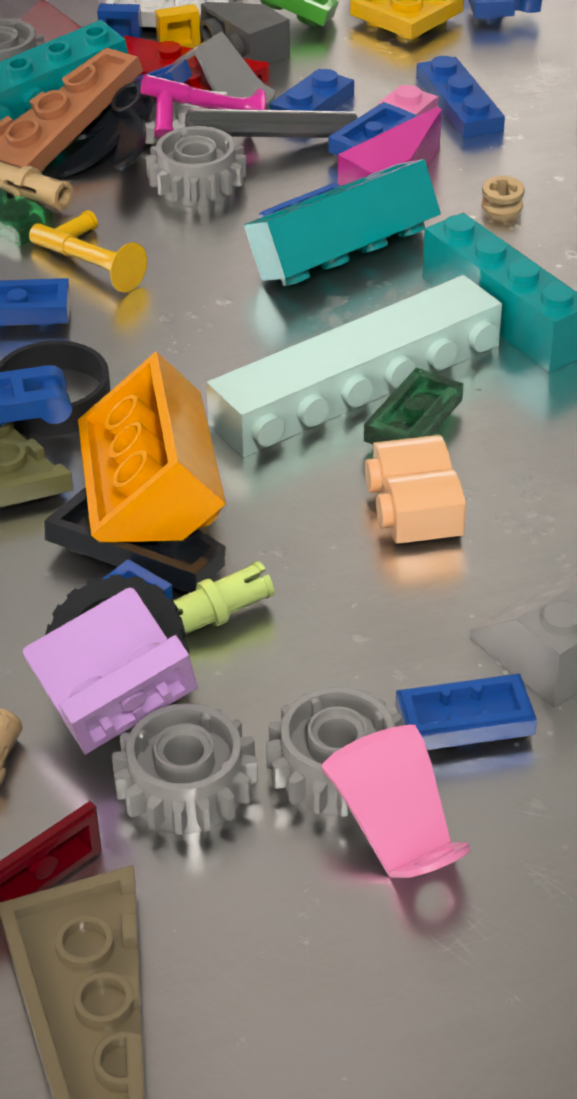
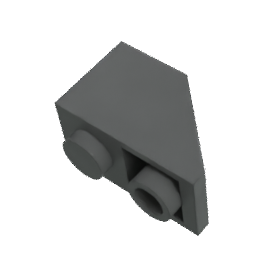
[200,2,290,65]

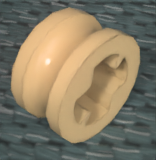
[481,176,525,216]

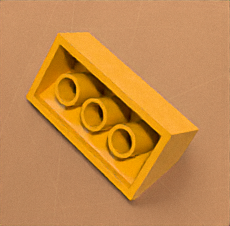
[78,351,226,542]

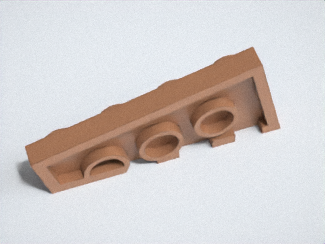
[0,48,143,173]

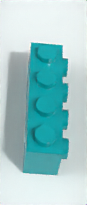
[0,20,128,121]
[243,159,441,286]
[422,212,577,373]

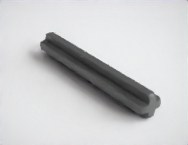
[185,109,358,138]

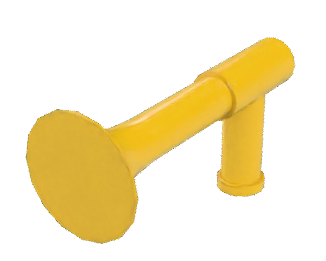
[29,210,147,293]

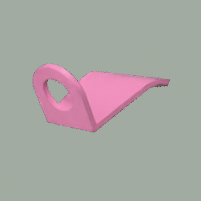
[322,725,471,878]

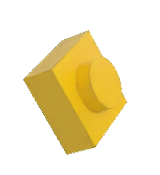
[155,4,201,48]

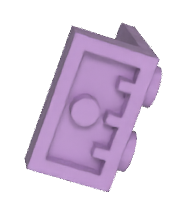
[23,588,198,755]

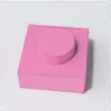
[379,85,438,115]

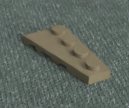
[0,865,145,1099]

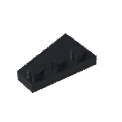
[44,487,226,593]

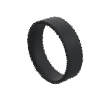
[0,340,111,436]

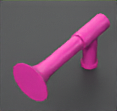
[141,74,266,138]

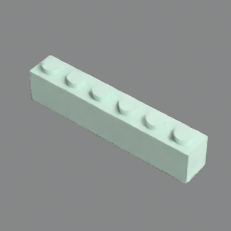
[206,275,502,458]

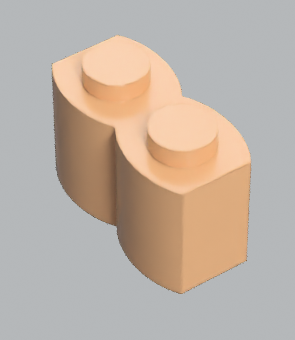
[365,435,466,544]

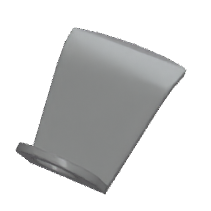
[174,31,276,108]

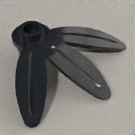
[56,83,155,178]

